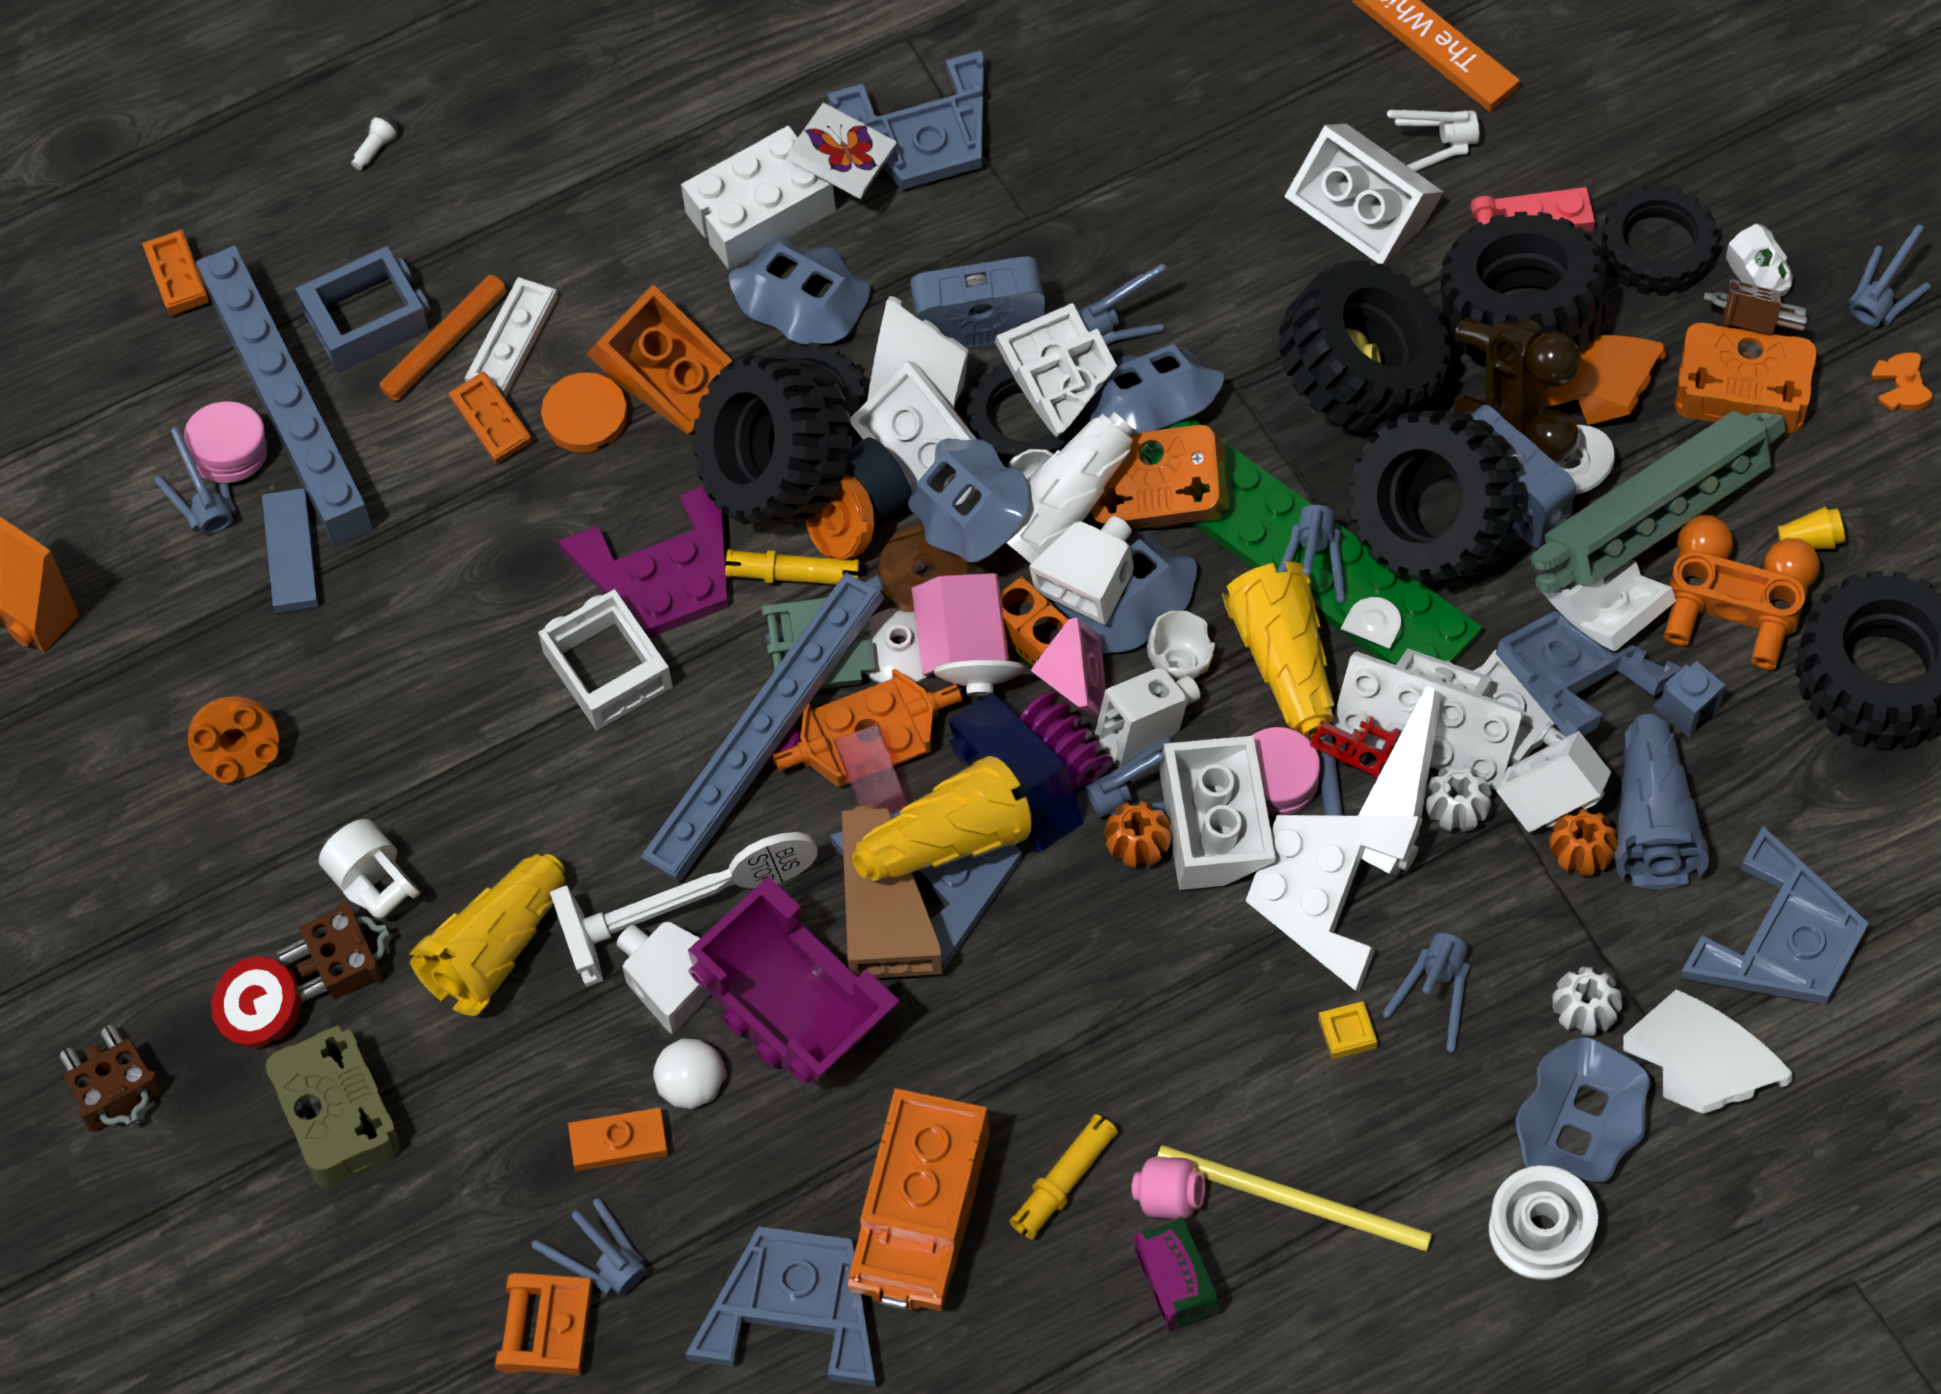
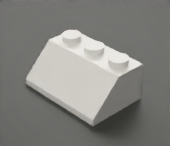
[1285,124,1444,265]
[1159,736,1276,890]

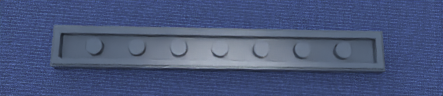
[640,572,884,883]

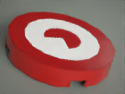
[211,956,302,1049]

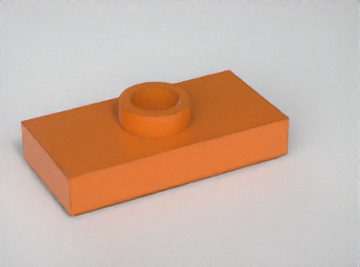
[142,230,209,316]
[448,371,532,465]
[568,1107,668,1172]

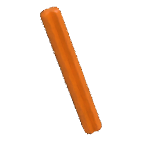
[379,275,507,401]

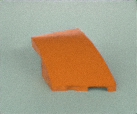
[1547,335,1666,425]

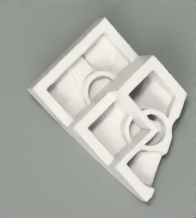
[867,296,969,410]
[995,303,1117,438]
[1542,559,1676,651]
[1623,990,1792,1114]

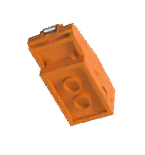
[847,1088,990,1311]

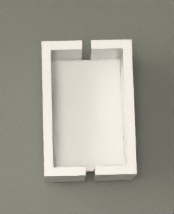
[681,126,836,270]

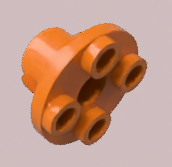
[188,696,279,783]

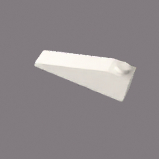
[1358,686,1442,876]

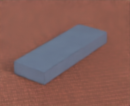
[262,488,319,614]

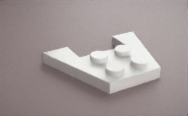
[1246,815,1423,992]

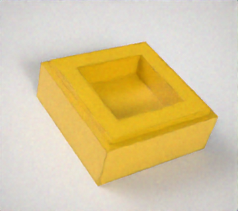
[1318,1001,1377,1060]

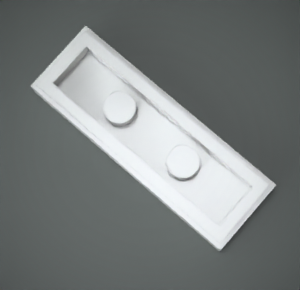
[465,277,558,398]

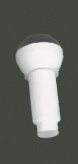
[351,114,398,170]

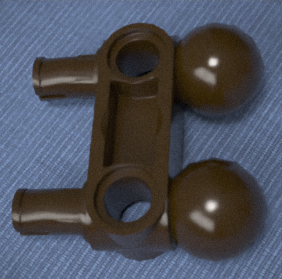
[1454,317,1582,464]

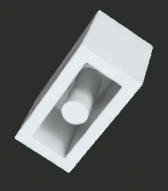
[1496,731,1611,833]

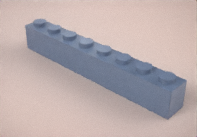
[196,245,373,548]

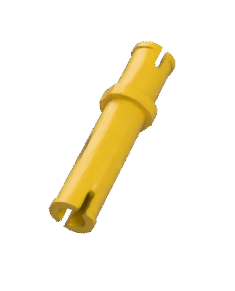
[725,549,859,585]
[1009,1114,1118,1240]

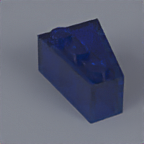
[948,692,1084,853]

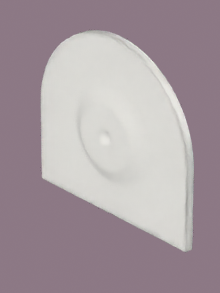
[1341,597,1401,649]

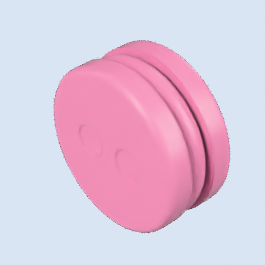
[184,401,268,483]
[1251,727,1320,816]

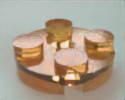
[878,525,967,612]

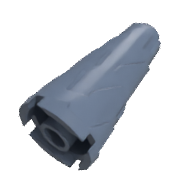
[1614,714,1709,890]

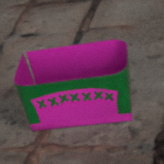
[1132,1216,1219,1332]

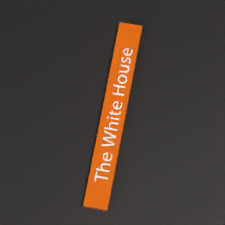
[1351,0,1520,113]

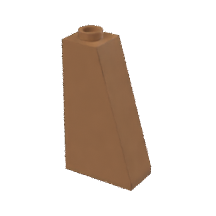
[842,805,943,978]

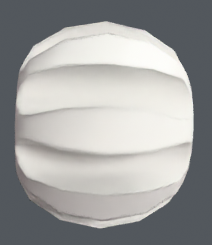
[1424,765,1492,832]
[1552,967,1622,1036]

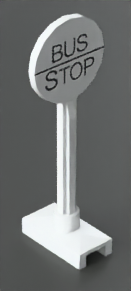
[550,832,818,987]

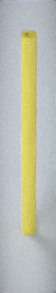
[1157,1145,1432,1252]

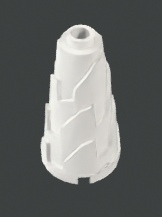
[1006,412,1134,563]

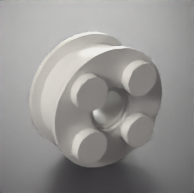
[1489,1166,1598,1280]

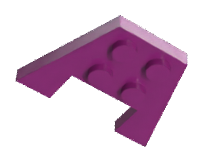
[558,486,728,638]

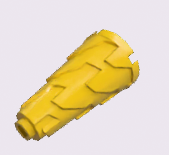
[1222,561,1335,738]
[852,756,1031,881]
[409,854,565,1016]

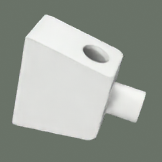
[1029,516,1134,625]
[1094,667,1200,768]
[616,922,711,1035]

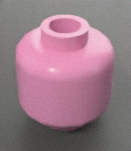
[1132,1157,1205,1220]

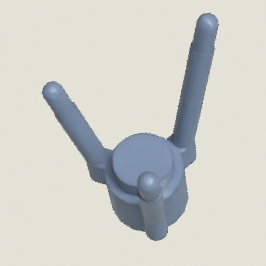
[1849,224,1931,327]
[1077,264,1167,346]
[154,427,237,535]
[1277,505,1345,603]
[1085,737,1171,818]
[1382,933,1470,1053]
[531,1198,646,1296]

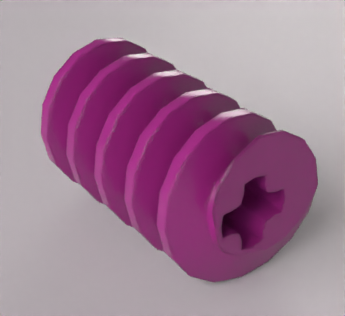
[1017,692,1113,790]

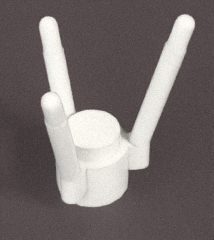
[1387,110,1479,172]

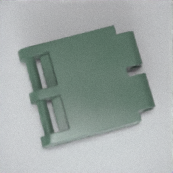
[761,598,876,689]

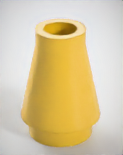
[1777,506,1845,549]

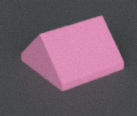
[912,573,1009,676]
[1031,618,1106,720]

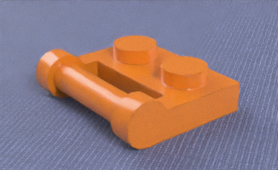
[495,1273,593,1375]

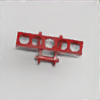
[1310,716,1399,780]

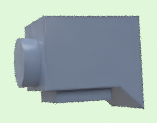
[1651,661,1725,738]

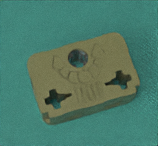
[266,1026,401,1188]

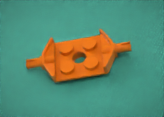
[772,669,962,787]

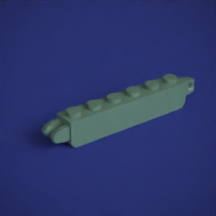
[1531,410,1785,594]

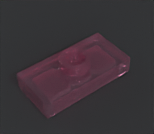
[833,724,908,815]

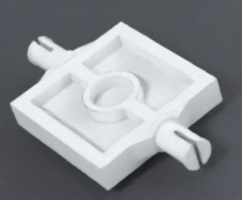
[1446,650,1566,765]

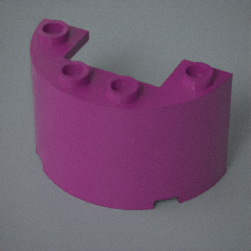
[688,876,900,1085]

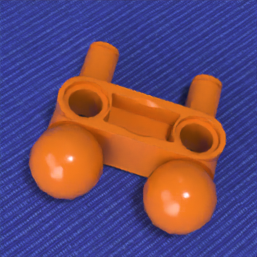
[1663,515,1820,670]

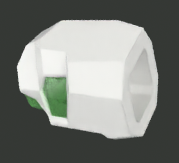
[1726,223,1793,296]

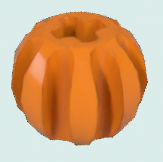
[1104,800,1172,869]
[1549,808,1618,876]

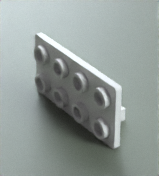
[1332,648,1524,790]

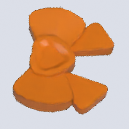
[1871,352,1933,412]

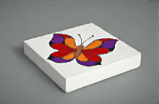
[786,102,897,199]

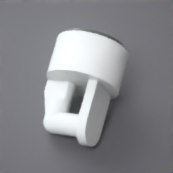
[319,819,421,918]

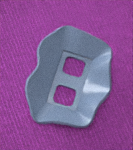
[729,237,870,344]
[1085,343,1224,434]
[908,438,1030,562]
[1053,531,1197,654]
[1516,1037,1650,1182]

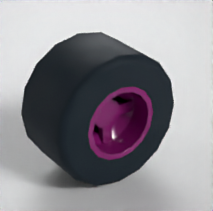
[846,437,912,523]

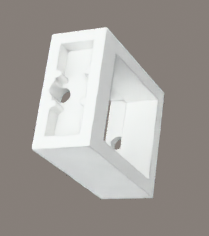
[538,589,673,731]

